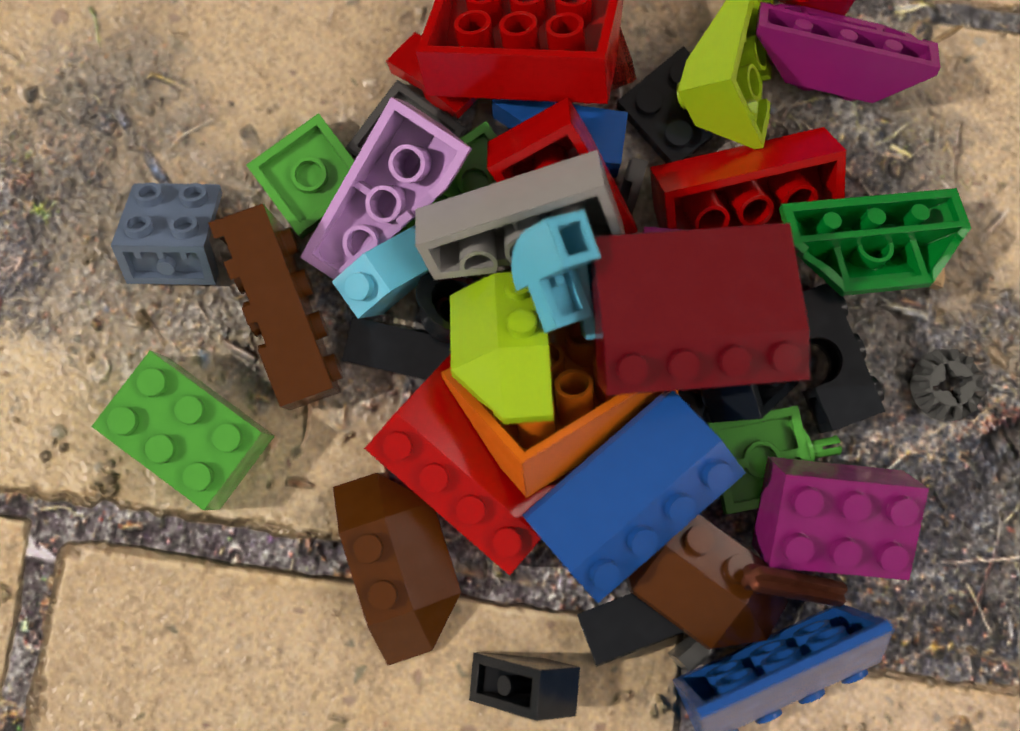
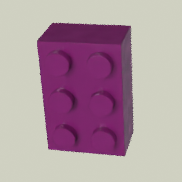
[752,457,929,580]

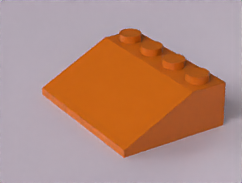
[441,322,679,498]

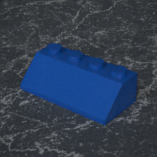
[522,390,745,603]

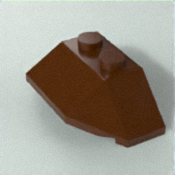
[333,473,462,665]
[626,514,788,650]

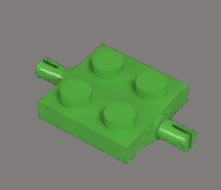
[706,405,842,514]

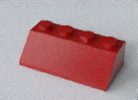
[650,127,846,230]

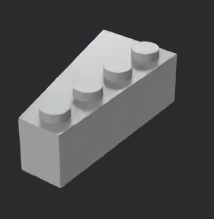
[415,150,625,280]

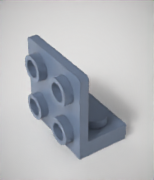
[111,183,222,285]

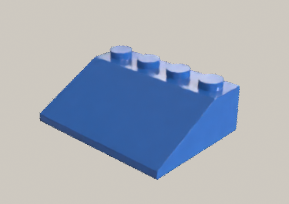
[673,604,894,731]

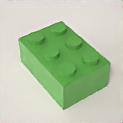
[91,350,275,511]

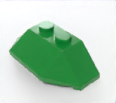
[779,188,971,296]

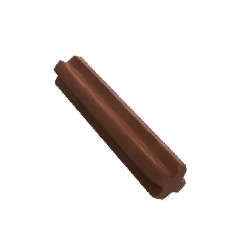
[741,563,848,607]

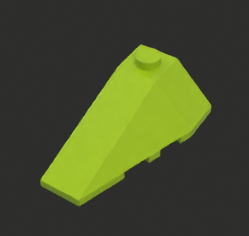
[676,0,774,149]

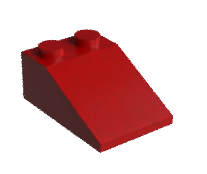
[487,97,638,234]

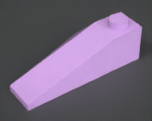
[300,97,472,280]

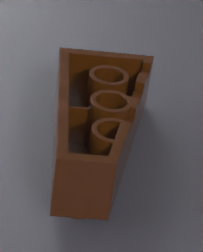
[208,203,344,411]

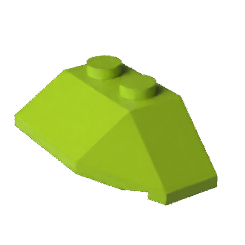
[450,269,554,424]

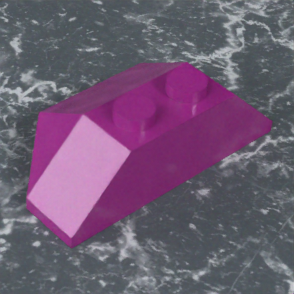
[756,2,941,103]

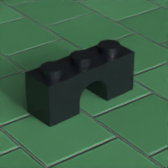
[802,283,885,434]

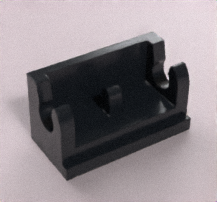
[577,593,684,667]

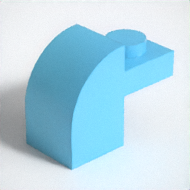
[512,209,601,333]

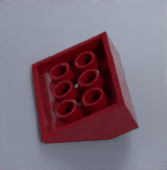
[591,223,810,396]

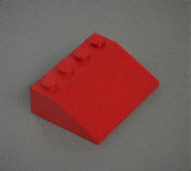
[416,0,624,104]
[364,354,578,576]

